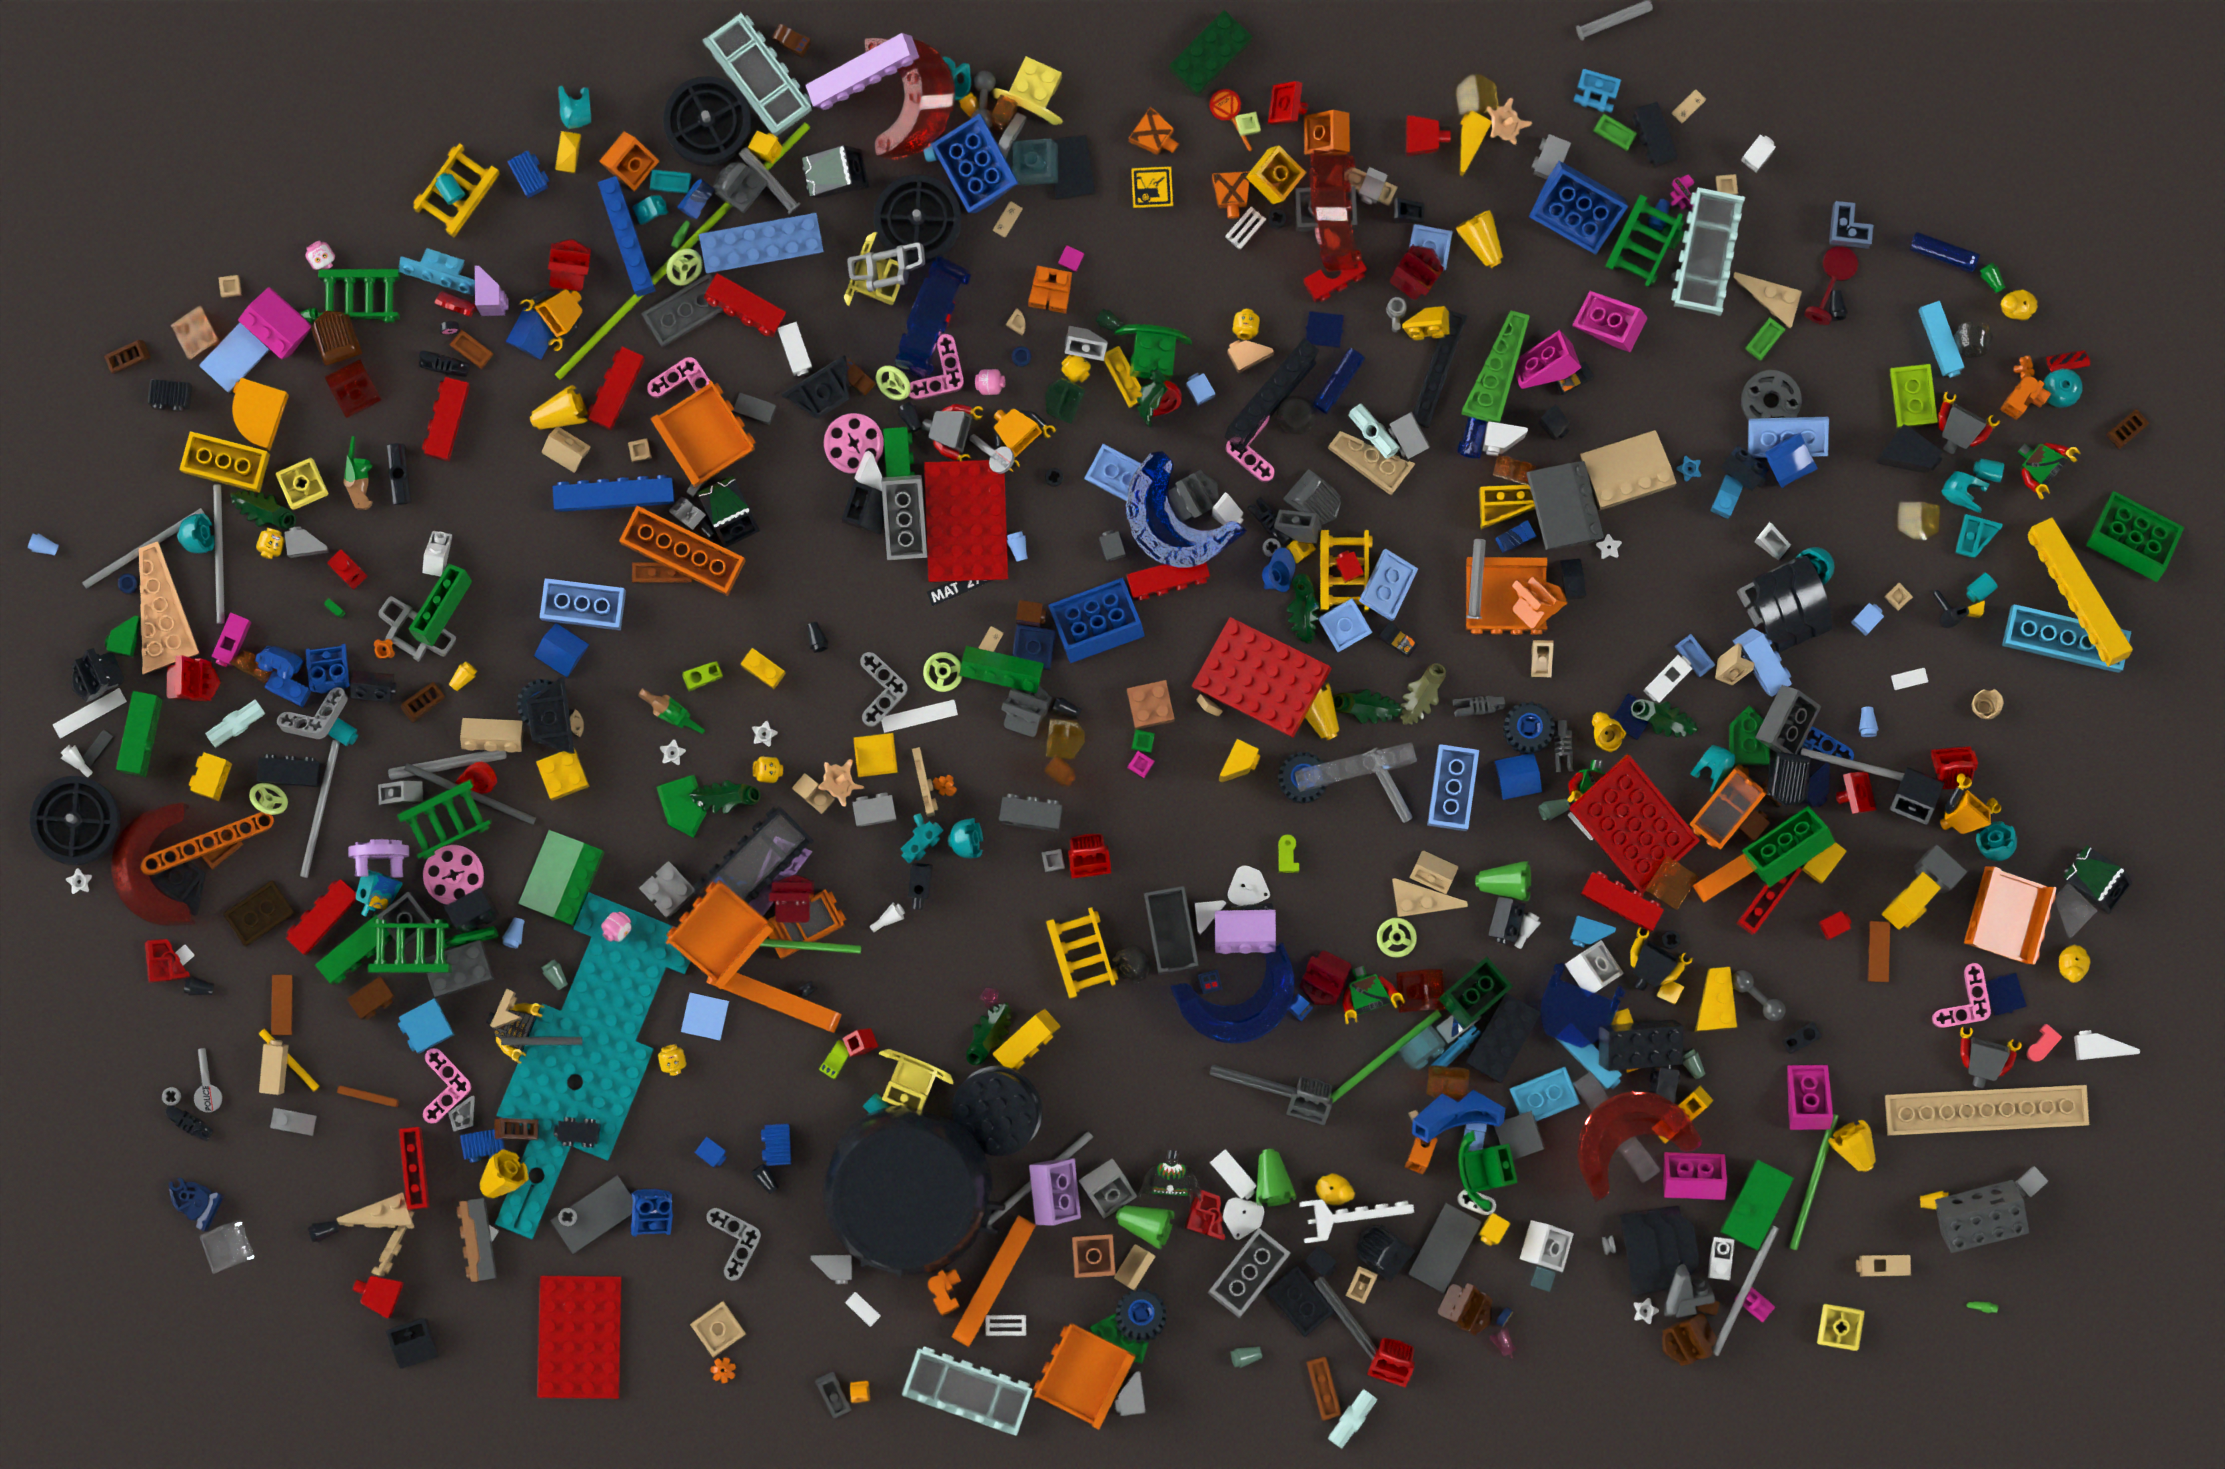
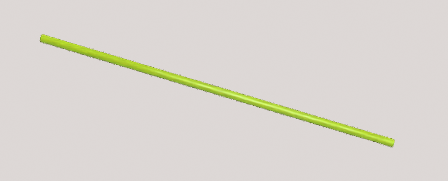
[555,122,810,380]

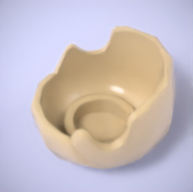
[1971,689,2004,719]

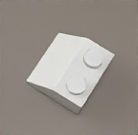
[1482,421,1528,456]
[1565,940,1624,998]
[1520,1220,1574,1272]

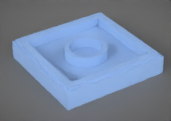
[1409,224,1453,271]
[1318,598,1372,652]
[681,993,729,1041]

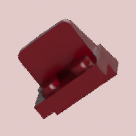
[1390,244,1444,300]
[769,874,815,923]
[1299,950,1351,1005]

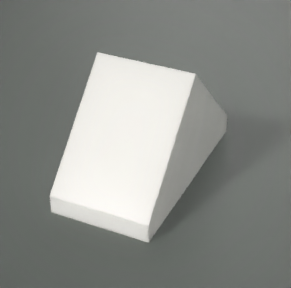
[854,451,882,491]
[1754,522,1791,560]
[1195,900,1226,935]

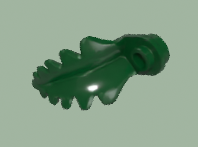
[1137,368,1168,427]
[230,490,296,530]
[1287,574,1319,644]
[1333,689,1403,724]
[1631,699,1699,738]
[689,780,761,814]
[966,1002,1012,1066]

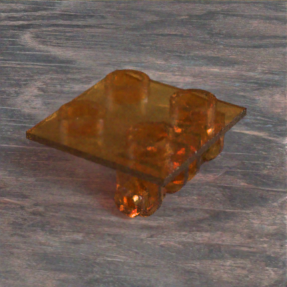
[171,306,219,360]
[1493,455,1536,486]
[229,650,277,683]
[1645,856,1698,910]

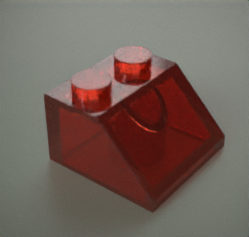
[325,359,381,418]
[1396,969,1445,1013]

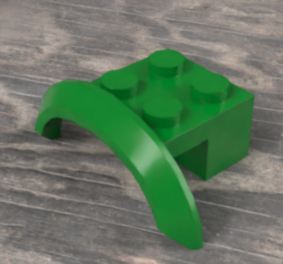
[1114,324,1192,381]
[1459,1131,1518,1210]

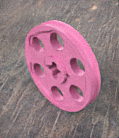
[824,413,884,474]
[423,845,484,905]

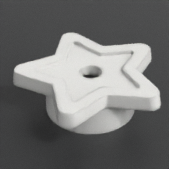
[1596,534,1622,559]
[752,721,778,747]
[660,740,686,765]
[66,868,92,894]
[1634,1298,1659,1324]

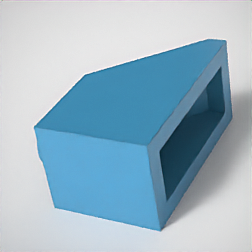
[1710,475,1743,519]
[1569,916,1616,948]

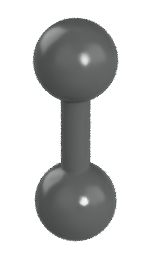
[971,71,996,128]
[1731,970,1786,1021]

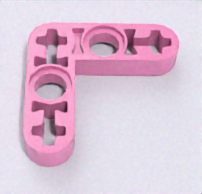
[909,334,964,400]
[647,357,710,398]
[1226,415,1274,482]
[1932,963,1991,1028]
[423,1048,471,1124]

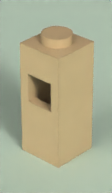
[259,1040,289,1095]
[1856,1255,1911,1276]

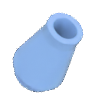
[1007,531,1028,562]
[28,533,59,556]
[1859,707,1879,737]
[502,917,525,949]

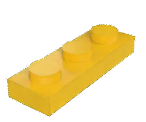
[1104,346,1142,408]

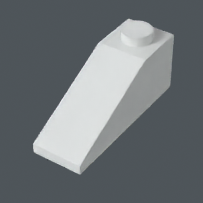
[1212,492,1244,531]
[2074,1030,2140,1060]

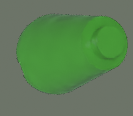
[1475,861,1531,901]
[1256,1149,1296,1206]
[1116,1205,1174,1249]

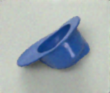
[1262,548,1295,592]

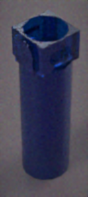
[1909,231,1980,273]
[1313,348,1366,415]
[1457,417,1487,459]

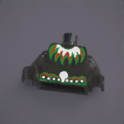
[1139,1150,1201,1203]

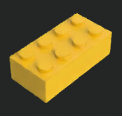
[179,431,270,493]

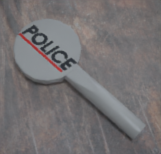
[969,434,1015,474]
[194,1048,222,1113]

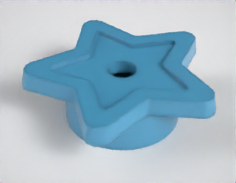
[1676,456,1701,481]

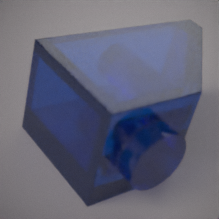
[1806,762,1830,808]

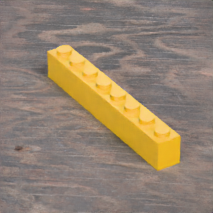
[2028,518,2133,667]

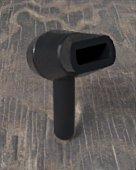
[1933,590,1969,628]

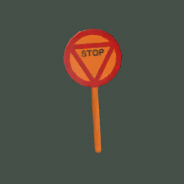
[1210,89,1252,151]

